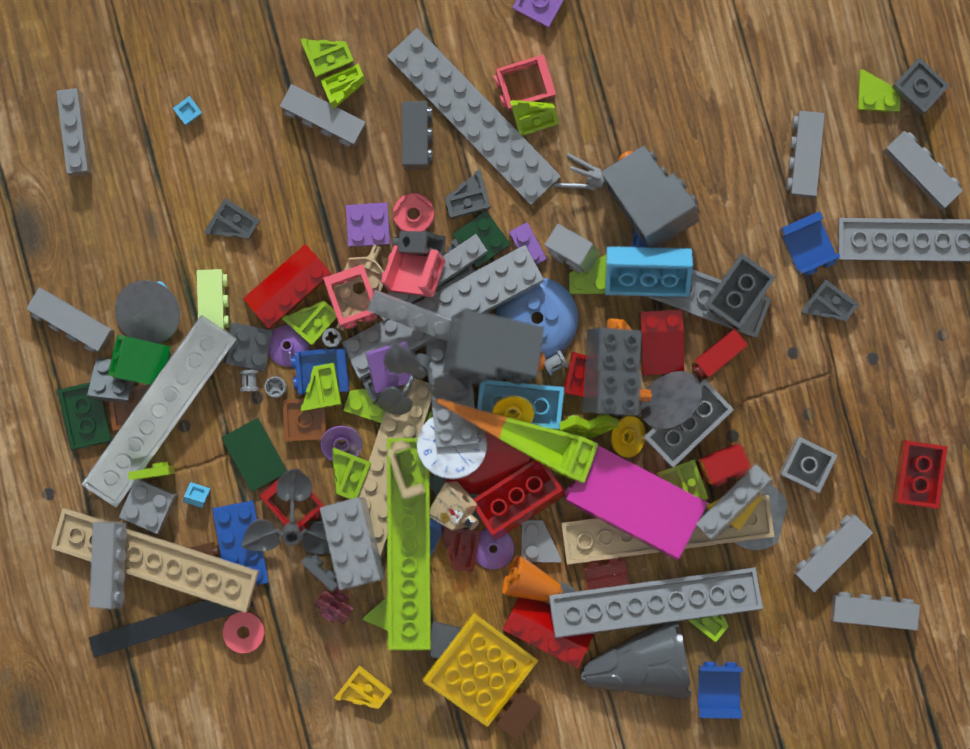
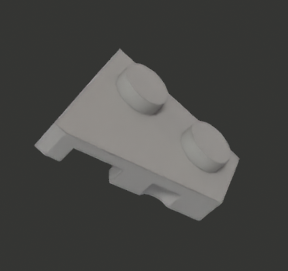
[521,520,562,563]

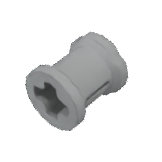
[322,328,342,348]
[544,350,569,376]
[240,370,259,392]

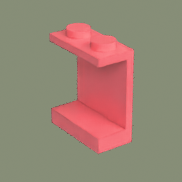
[381,245,446,297]

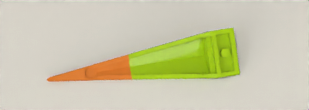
[435,399,598,483]

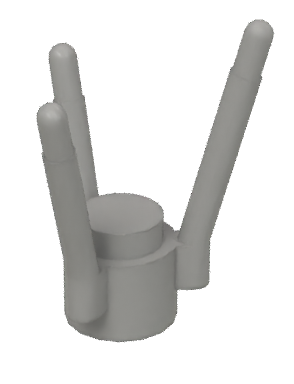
[553,153,604,191]

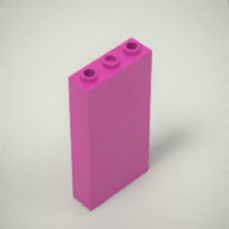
[564,446,708,561]

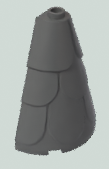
[580,621,691,699]

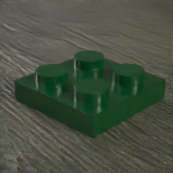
[453,211,511,268]

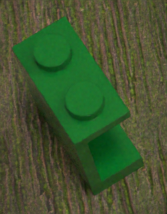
[108,335,171,385]

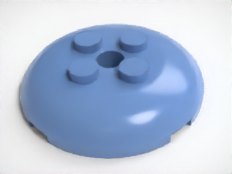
[496,278,579,359]

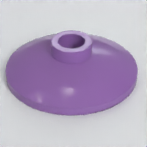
[268,325,309,366]
[321,426,362,461]
[472,529,514,569]

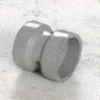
[264,376,287,398]

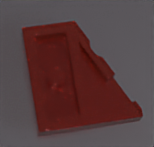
[441,526,481,572]

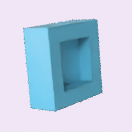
[173,96,203,126]
[183,482,210,508]

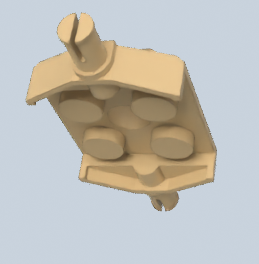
[334,244,384,331]

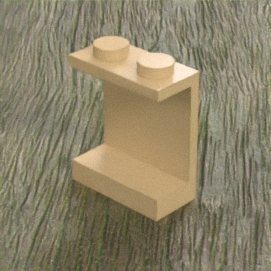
[387,440,425,499]

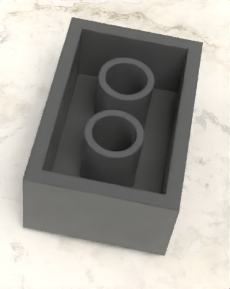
[402,101,433,170]
[703,253,776,330]

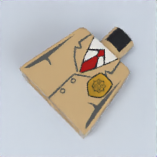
[430,481,479,530]

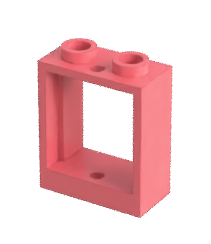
[493,54,556,112]
[323,264,377,329]

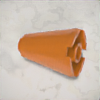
[502,556,563,602]

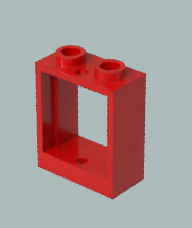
[692,329,748,378]
[260,468,325,533]

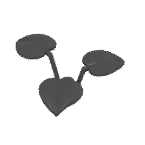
[378,340,471,415]
[241,468,331,554]

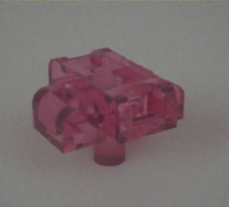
[314,588,353,624]

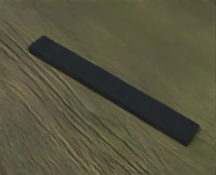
[89,599,255,658]

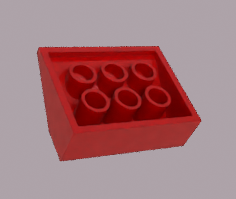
[446,431,530,494]

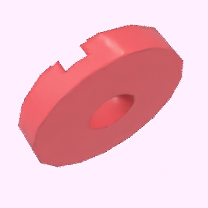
[393,193,434,231]
[223,611,265,653]

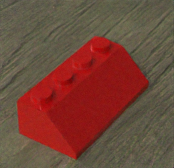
[243,244,333,329]
[473,460,565,540]
[503,598,594,668]

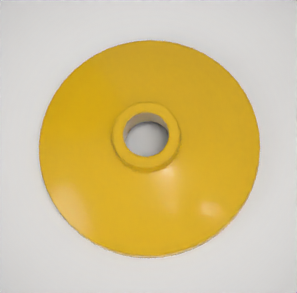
[492,396,534,423]
[611,416,646,458]

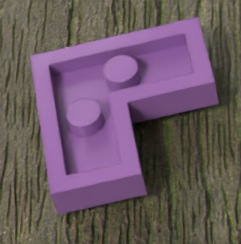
[509,222,547,265]

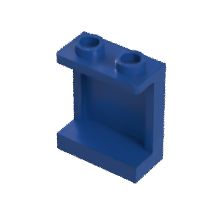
[291,347,349,395]

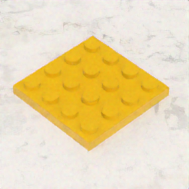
[423,613,539,727]

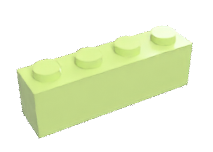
[197,269,230,331]

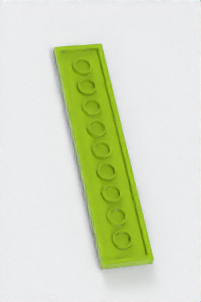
[387,438,431,650]

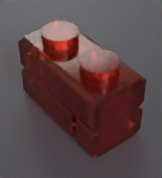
[583,557,630,590]

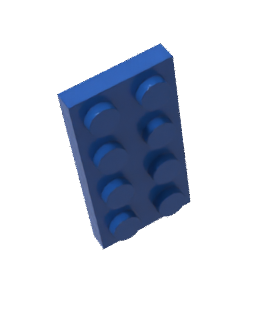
[212,500,269,585]

